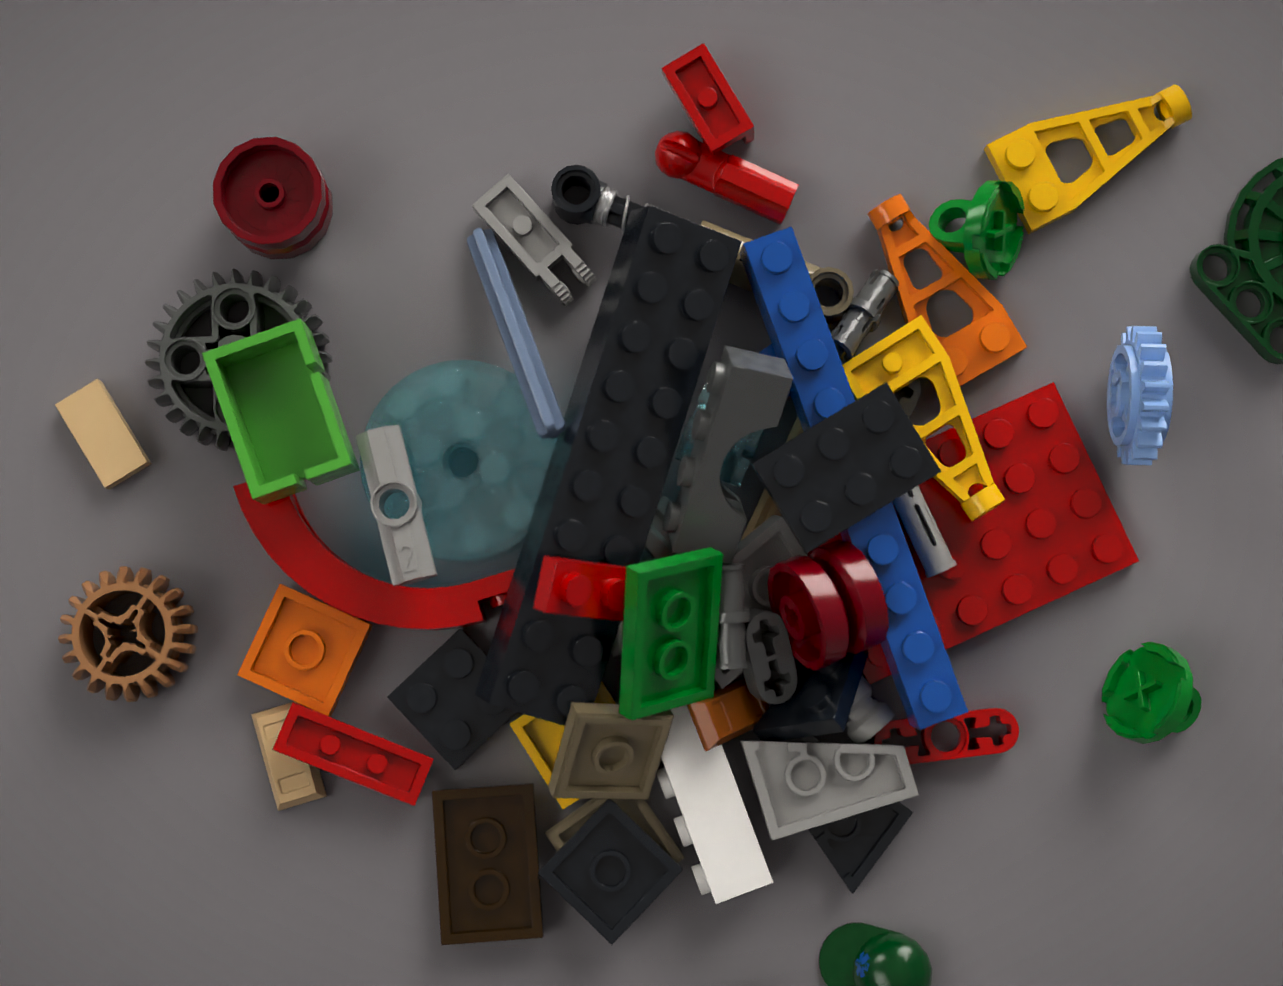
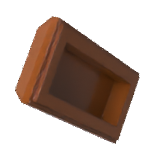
[687,677,769,752]

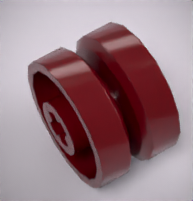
[213,137,333,259]
[767,540,889,670]

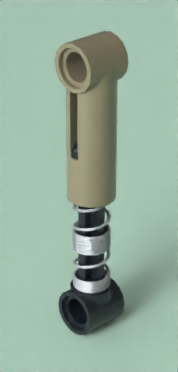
[551,165,854,324]

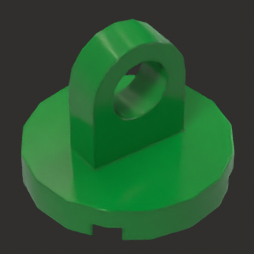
[929,180,1025,280]
[1102,642,1202,744]

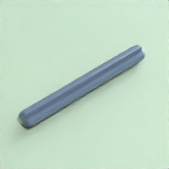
[467,228,566,440]

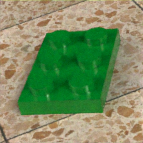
[619,547,723,721]

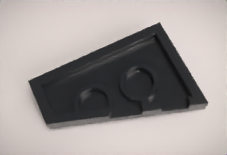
[776,736,913,894]

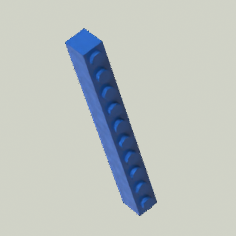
[739,226,968,730]

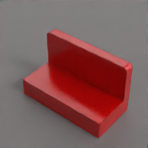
[661,43,754,156]

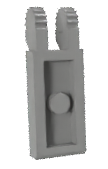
[472,174,597,307]

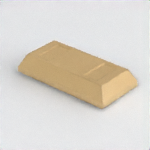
[251,701,327,811]

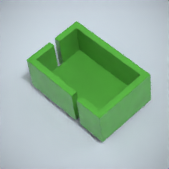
[202,318,360,505]

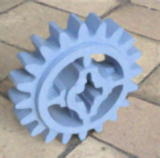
[1107,326,1173,465]

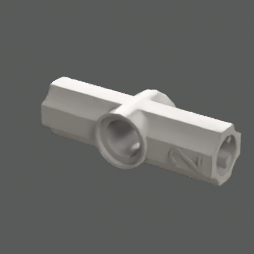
[356,425,438,587]

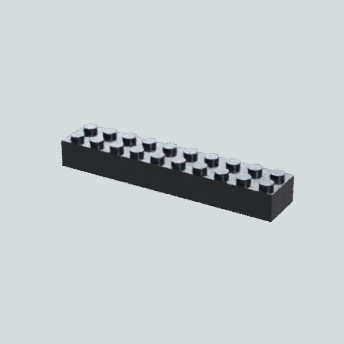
[475,205,742,726]

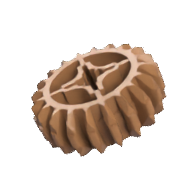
[58,566,198,702]

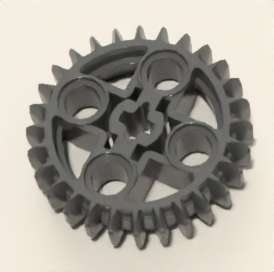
[145,269,332,451]

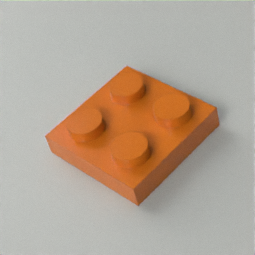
[237,584,373,716]

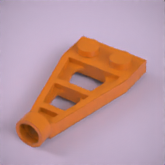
[867,194,1027,389]

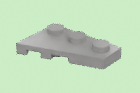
[741,741,919,840]

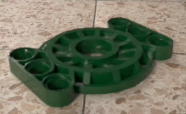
[1190,158,1283,364]

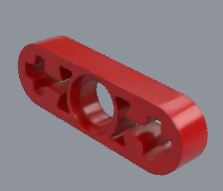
[871,708,1019,764]

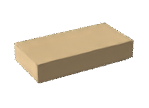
[55,379,152,490]

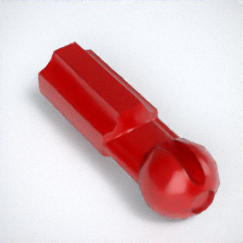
[655,131,799,225]

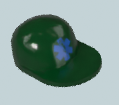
[819,922,932,986]

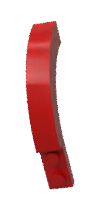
[233,482,515,630]

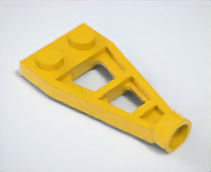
[984,84,1192,235]
[842,315,1006,522]

